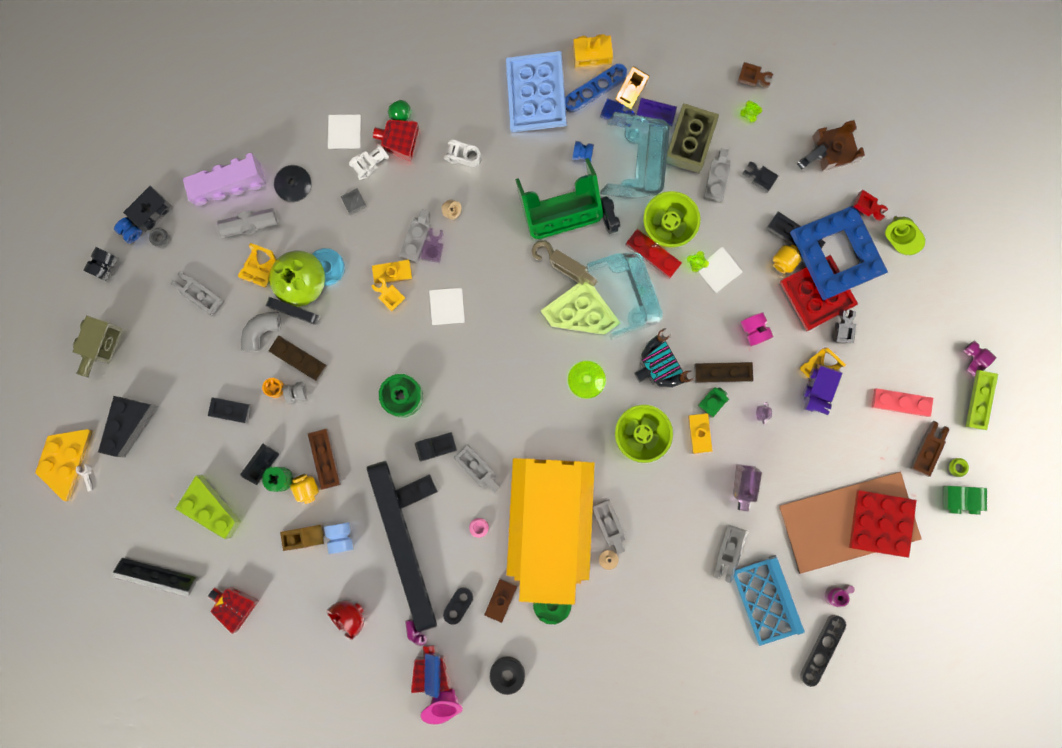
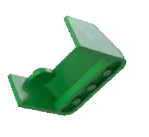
[515,158,603,239]

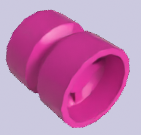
[740,312,774,347]

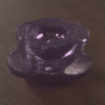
[756,402,772,424]

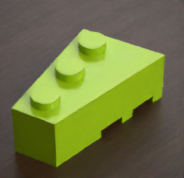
[175,475,241,539]

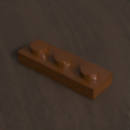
[307,429,341,490]

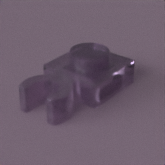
[421,228,444,264]

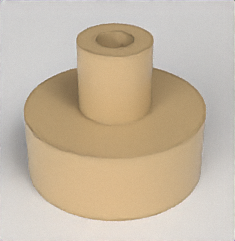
[442,199,461,220]
[599,550,619,570]

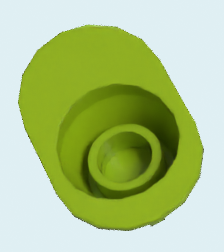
[885,216,926,255]

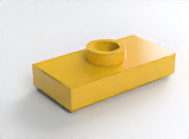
[372,260,413,285]
[688,413,713,454]

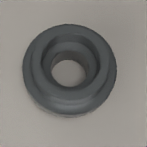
[149,228,169,247]

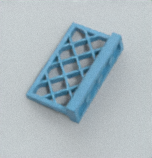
[734,555,805,646]

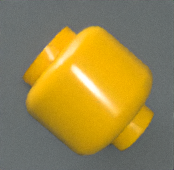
[773,245,802,274]
[290,474,319,504]

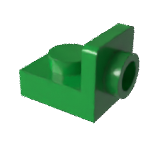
[698,387,730,418]

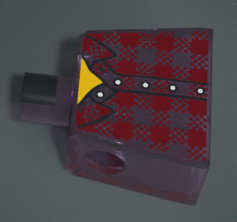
[733,464,762,511]

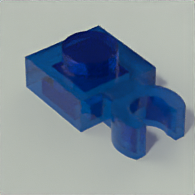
[600,98,635,126]

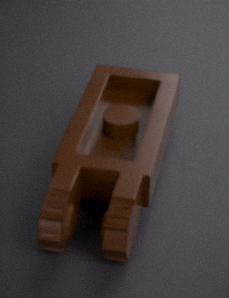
[910,421,949,477]

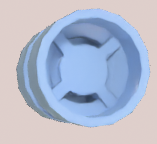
[324,522,354,554]

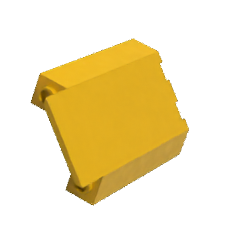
[506,458,595,605]

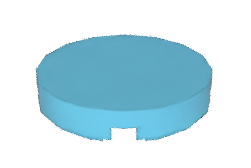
[312,248,345,286]

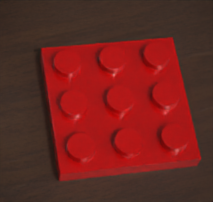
[779,255,858,331]
[849,490,917,558]

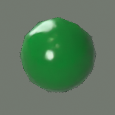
[388,100,412,121]

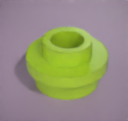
[949,458,969,477]

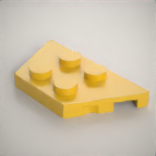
[35,429,93,501]

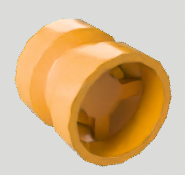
[262,378,285,398]

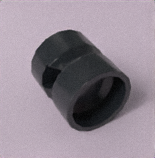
[83,247,119,282]

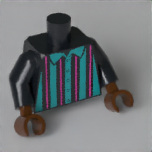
[634,328,695,388]

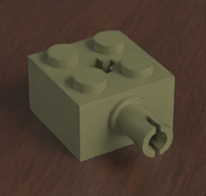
[72,315,122,378]

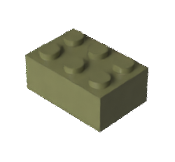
[663,103,719,174]

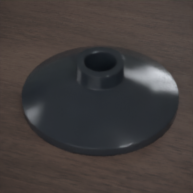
[274,165,312,202]

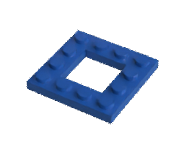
[790,206,888,301]

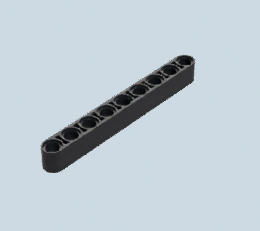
[367,460,437,632]

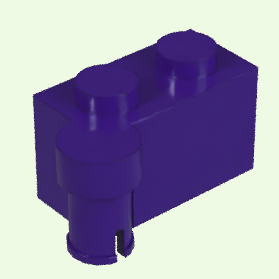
[803,363,843,415]

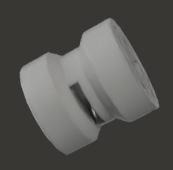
[283,381,307,404]

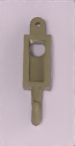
[532,240,598,287]

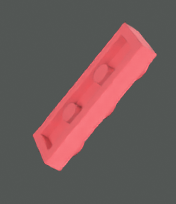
[872,388,933,417]

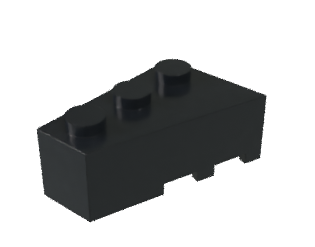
[98,396,159,457]

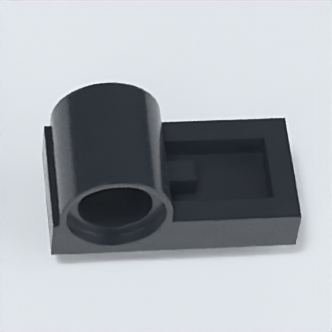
[414,432,457,462]

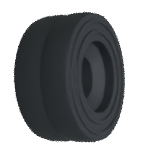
[490,657,525,695]

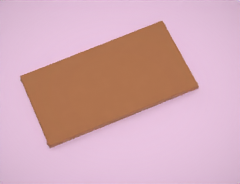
[779,472,922,574]

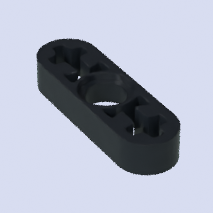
[265,297,320,325]

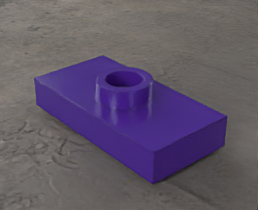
[636,98,677,126]

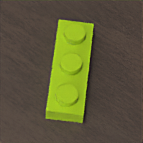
[966,370,998,430]

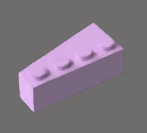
[183,152,266,205]

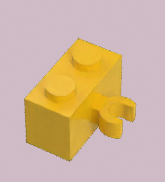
[573,34,613,68]

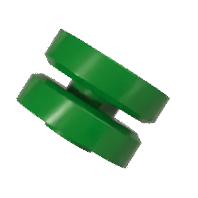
[379,374,423,418]

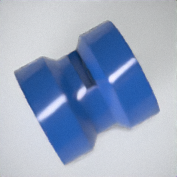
[572,141,594,162]
[114,217,142,244]

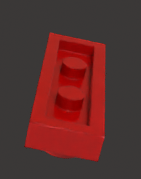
[625,229,682,279]

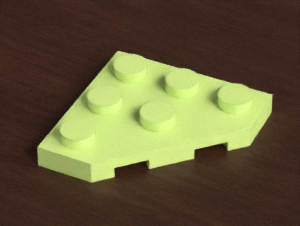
[540,282,620,335]

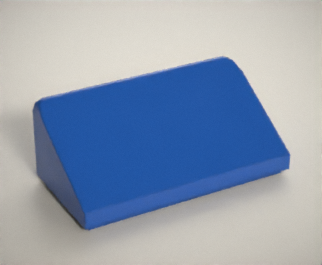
[425,653,440,698]

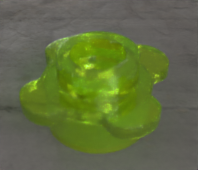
[740,101,762,123]
[687,251,709,272]

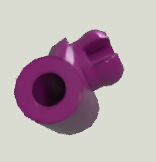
[405,619,427,646]

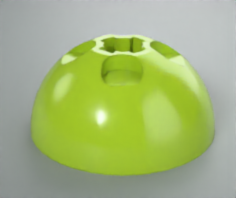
[643,191,701,248]
[269,250,325,307]
[615,405,673,463]

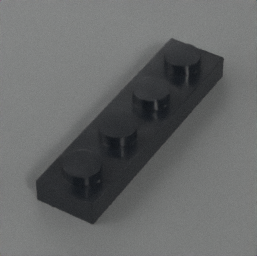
[113,558,197,597]

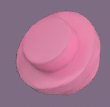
[469,518,489,538]

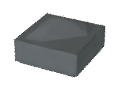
[341,188,366,214]

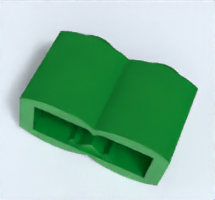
[943,486,987,515]

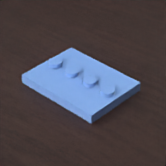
[506,51,567,133]

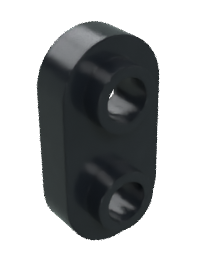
[601,196,620,234]
[443,587,473,625]

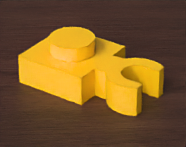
[371,277,405,311]

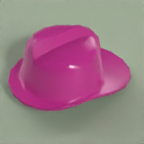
[420,688,463,724]

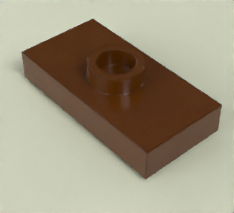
[484,579,517,623]

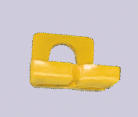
[238,243,276,288]
[800,347,846,378]

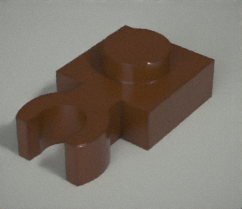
[737,62,773,88]

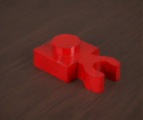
[853,190,888,221]

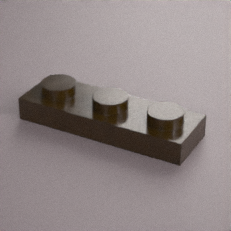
[268,335,327,382]
[694,362,754,383]

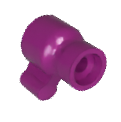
[963,340,997,377]
[825,584,855,607]

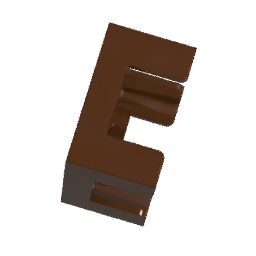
[812,120,865,171]

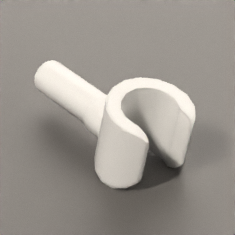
[76,464,93,491]

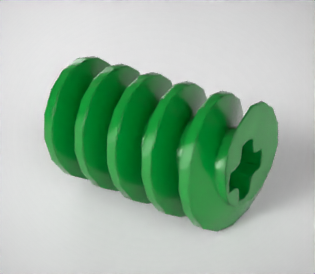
[262,467,293,492]

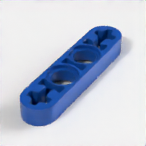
[565,64,627,113]

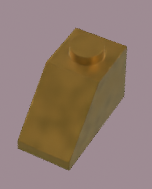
[280,524,324,551]

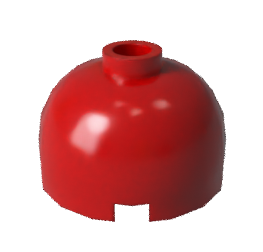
[326,600,364,640]

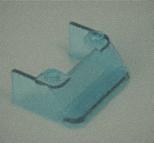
[600,112,669,198]
[587,252,663,340]

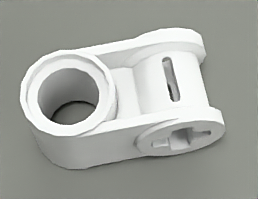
[444,139,481,167]

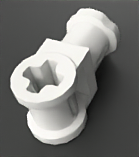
[349,144,389,180]

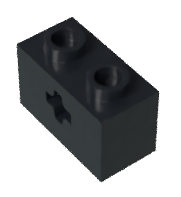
[123,186,172,232]

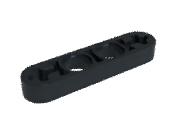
[800,615,846,687]

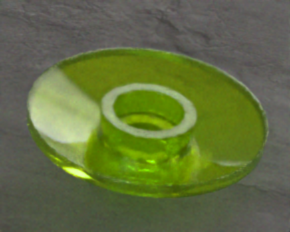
[568,361,606,399]

